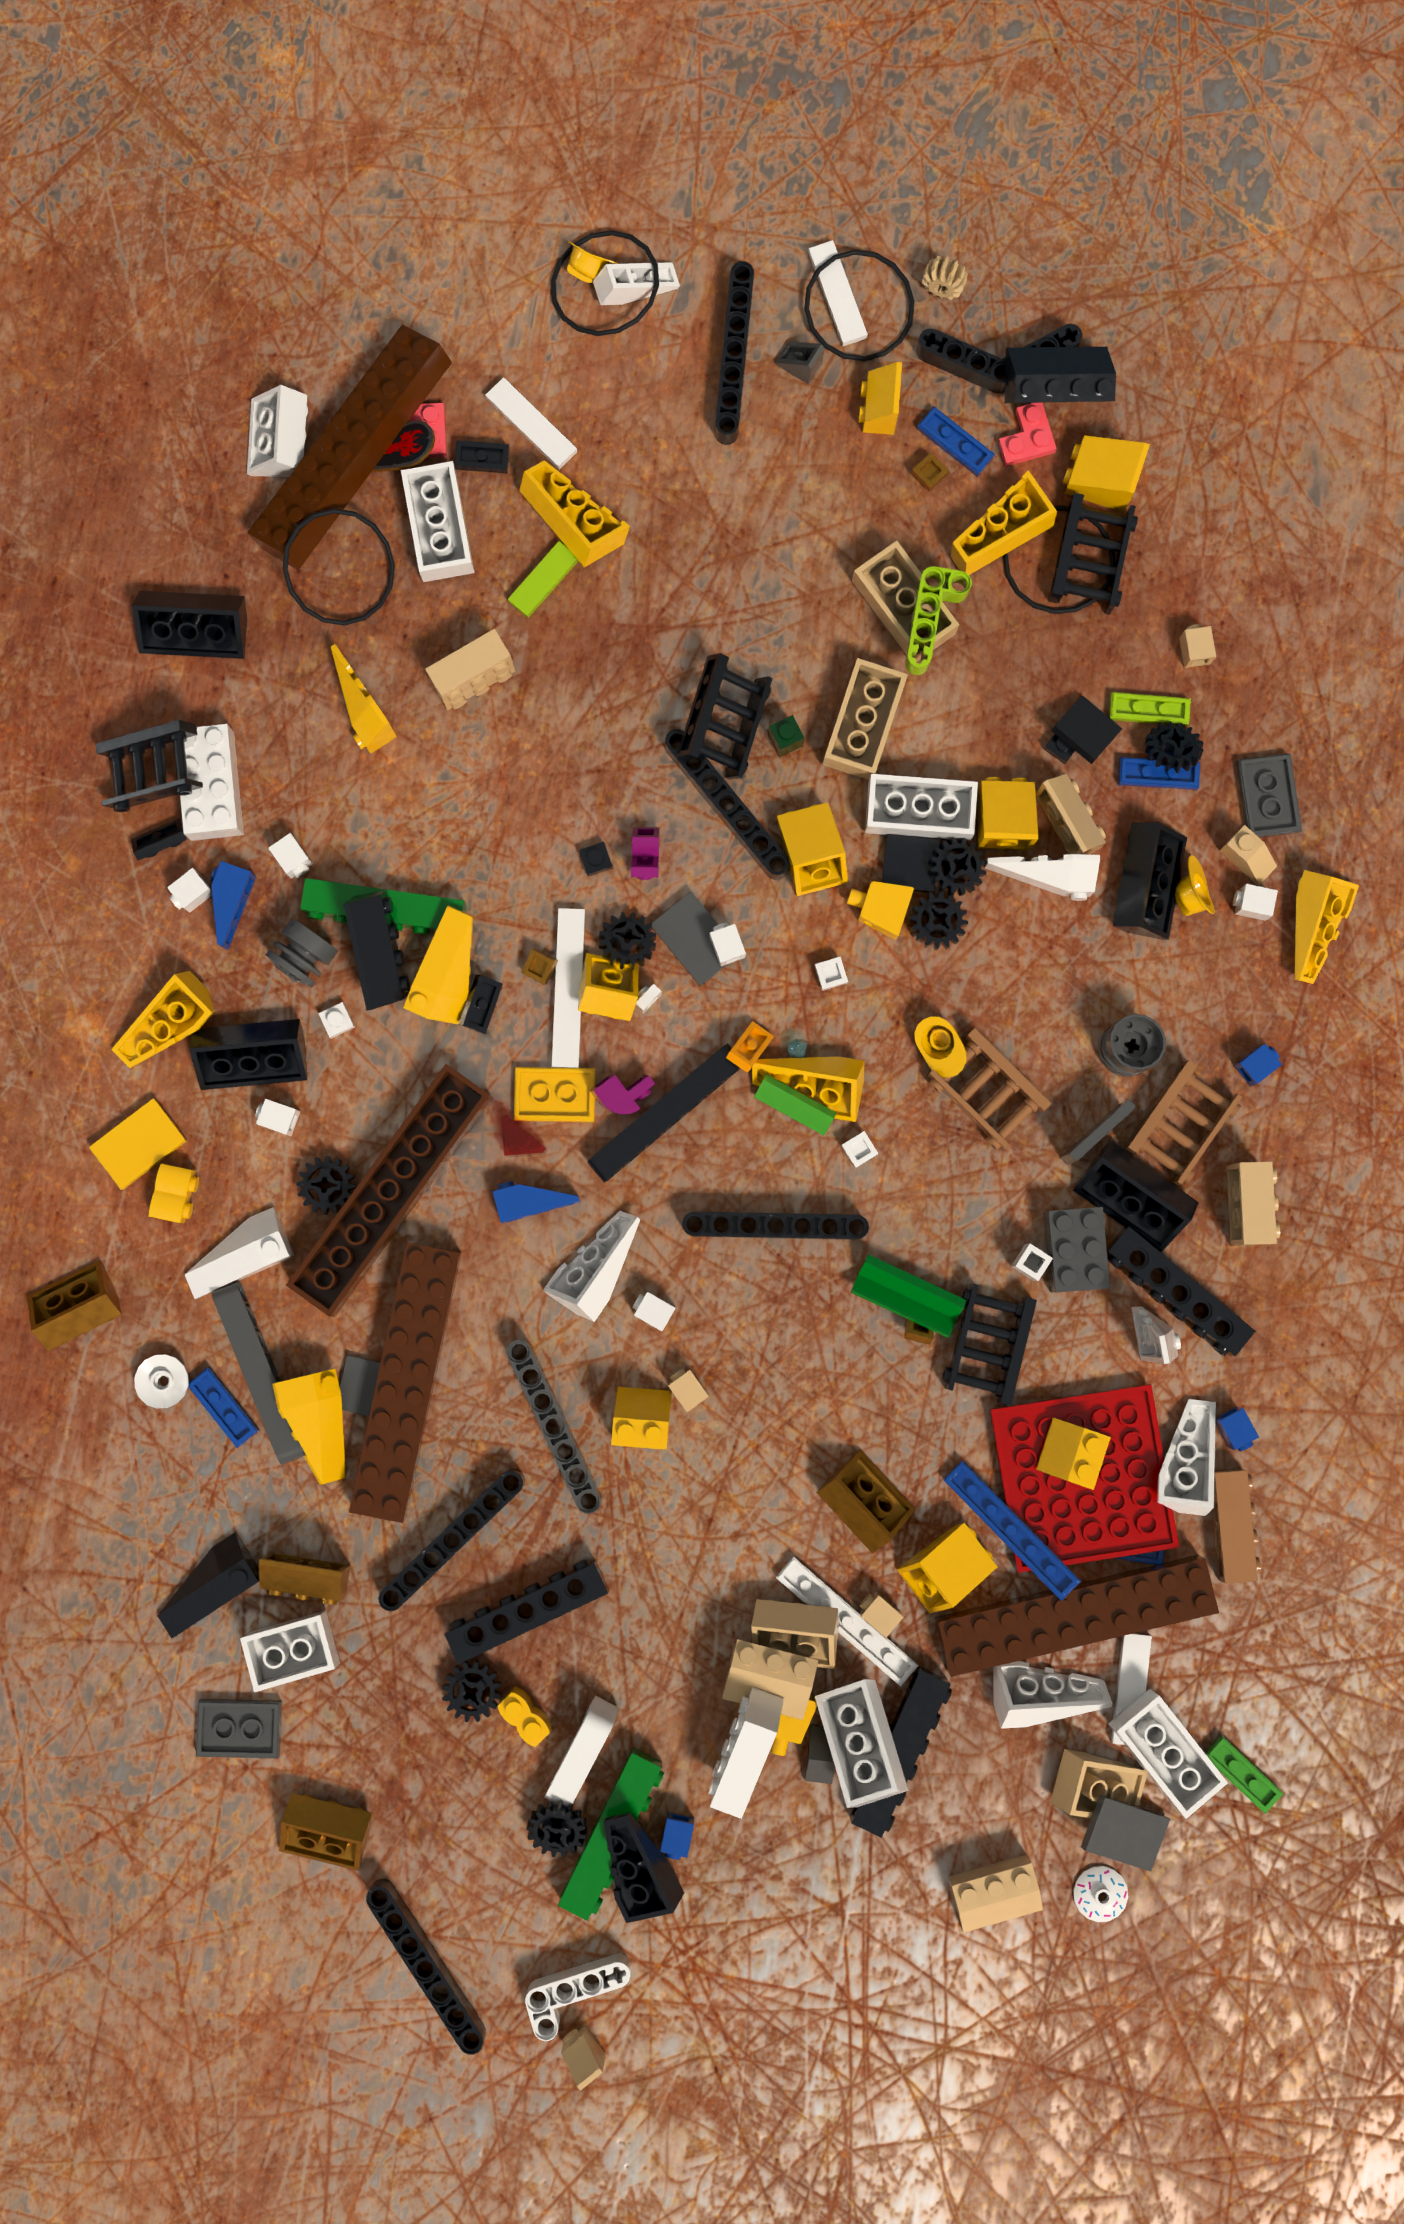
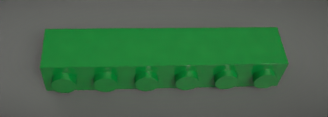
[300,878,467,936]
[558,1747,664,1921]

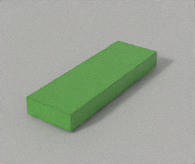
[754,1074,837,1136]
[1204,1734,1283,1814]

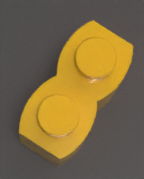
[149,1164,199,1223]
[498,1686,552,1747]

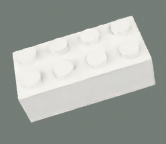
[401,461,475,582]
[180,724,244,841]
[865,774,978,841]
[815,1679,909,1808]
[708,1687,784,1819]
[1108,1689,1228,1819]

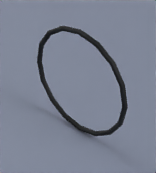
[551,230,659,336]
[804,250,915,361]
[1003,505,1115,614]
[283,508,395,626]

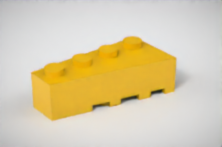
[519,460,630,568]
[951,470,1057,575]

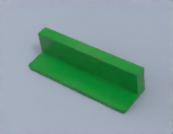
[851,1254,967,1338]

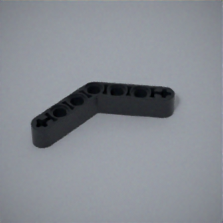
[916,324,1082,394]

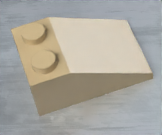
[1050,1749,1147,1818]

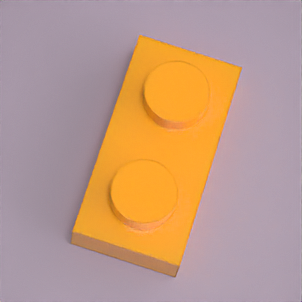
[726,1021,774,1073]

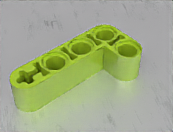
[905,566,972,675]

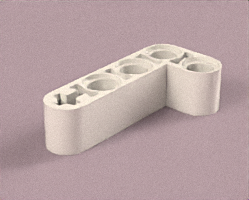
[544,1695,619,1807]
[525,1954,631,2041]

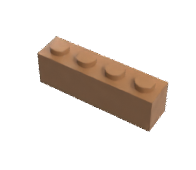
[1212,1468,1261,1584]

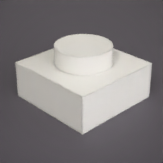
[814,957,848,991]
[636,984,662,1014]
[318,1002,355,1039]
[841,1131,878,1168]

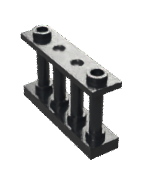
[1048,493,1138,615]
[677,653,773,779]
[96,720,203,812]
[942,1283,1037,1406]

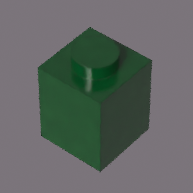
[768,715,805,758]

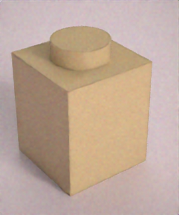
[1179,624,1216,668]
[668,1368,709,1412]
[859,1591,904,1638]

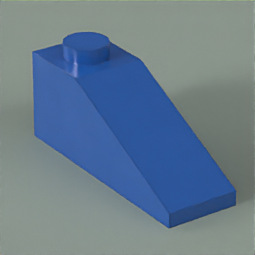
[211,861,256,950]
[492,1181,581,1224]

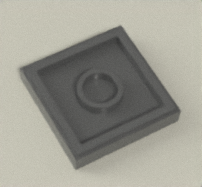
[340,1355,380,1416]

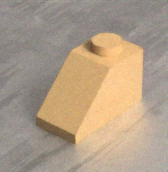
[1219,825,1277,886]
[561,2026,605,2091]

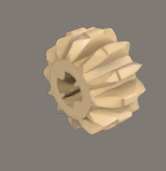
[922,256,968,300]

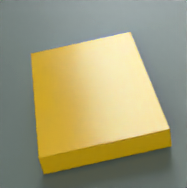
[514,1067,596,1122]
[89,1098,187,1190]

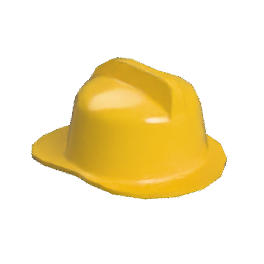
[567,241,619,283]
[1175,855,1215,916]
[915,1016,967,1078]

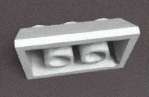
[247,385,308,477]

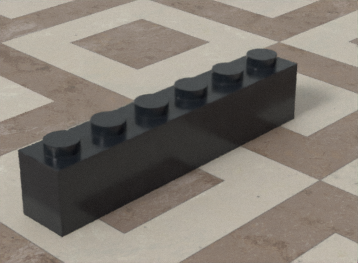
[849,1666,952,1838]

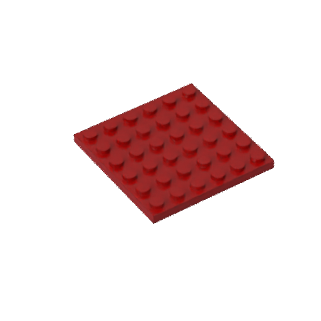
[989,1384,1179,1573]

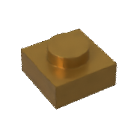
[911,452,949,492]
[521,948,558,985]
[904,1319,934,1345]

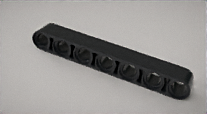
[715,261,754,445]
[665,729,789,880]
[587,1043,741,1183]
[682,1212,869,1240]
[378,1469,525,1611]
[366,1879,486,2055]

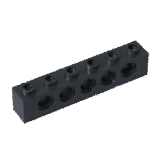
[1106,1226,1256,1357]
[444,1559,609,1664]

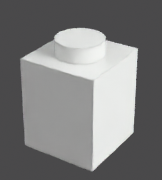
[269,833,313,879]
[167,868,212,913]
[1233,884,1278,921]
[709,922,746,967]
[255,1099,301,1136]
[1011,1243,1053,1281]
[632,1292,676,1331]

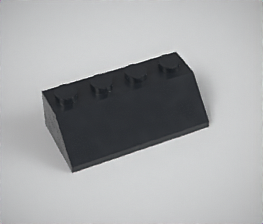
[1004,347,1116,403]
[132,591,247,659]
[1113,822,1187,940]
[343,890,410,1010]
[189,1019,308,1090]
[1073,1140,1199,1252]

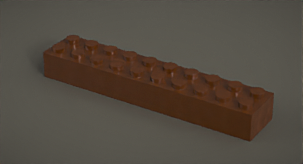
[247,324,452,570]
[286,1064,493,1317]
[349,1242,462,1523]
[935,1555,1219,1677]

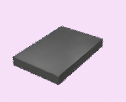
[1236,753,1302,838]
[651,892,728,987]
[1060,1100,1135,1164]
[196,1699,282,1759]
[1081,1794,1170,1871]

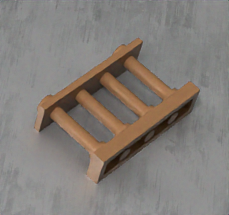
[927,1028,1052,1151]
[1123,1060,1242,1186]

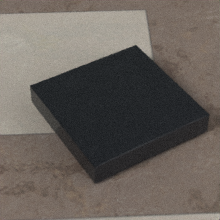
[1051,695,1122,764]
[882,834,940,893]

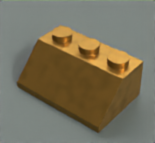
[27,1260,122,1351]
[816,1449,916,1554]
[259,1552,351,1605]
[279,1793,372,1871]

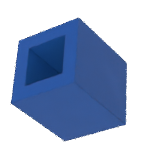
[1234,1044,1282,1087]
[1215,1407,1259,1452]
[660,1812,694,1860]

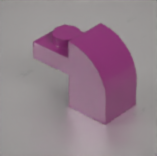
[631,827,659,880]
[589,1074,655,1114]

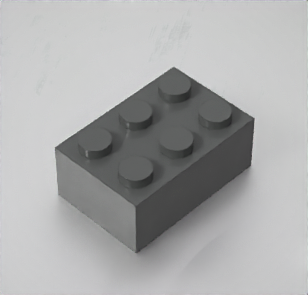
[1043,1207,1110,1292]

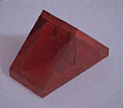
[501,1114,548,1157]

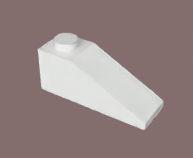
[593,262,680,305]

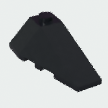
[157,1532,259,1639]
[604,1812,684,1923]

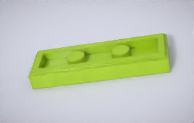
[508,541,578,618]
[1109,692,1191,727]

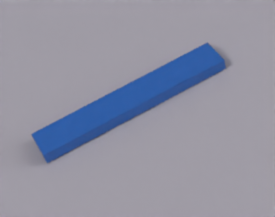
[943,1461,1081,1601]

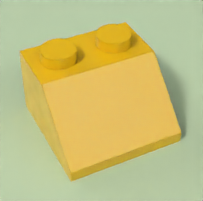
[859,362,902,435]
[578,953,638,1021]
[1036,1417,1111,1490]

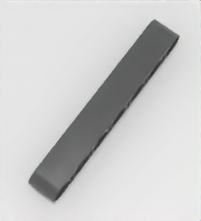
[212,1281,305,1465]
[507,1339,602,1514]

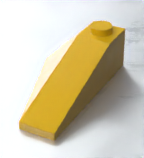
[330,644,397,754]
[1295,870,1359,984]
[403,905,473,1024]
[111,971,214,1068]
[752,1056,864,1122]
[272,1369,346,1485]

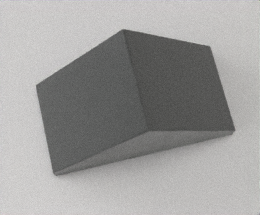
[775,341,824,385]
[804,1724,835,1784]

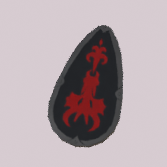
[372,420,435,472]

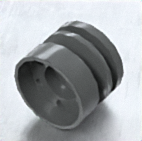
[265,918,338,988]
[1099,1014,1166,1077]

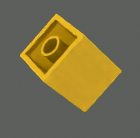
[1062,435,1150,513]
[977,777,1038,851]
[777,802,848,896]
[611,1386,672,1450]
[897,1523,997,1614]

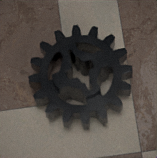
[1144,722,1204,773]
[928,838,987,897]
[909,891,968,951]
[598,912,656,970]
[296,1156,357,1215]
[442,1660,502,1722]
[526,1800,588,1857]

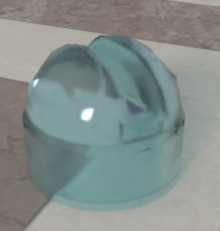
[788,1039,808,1058]

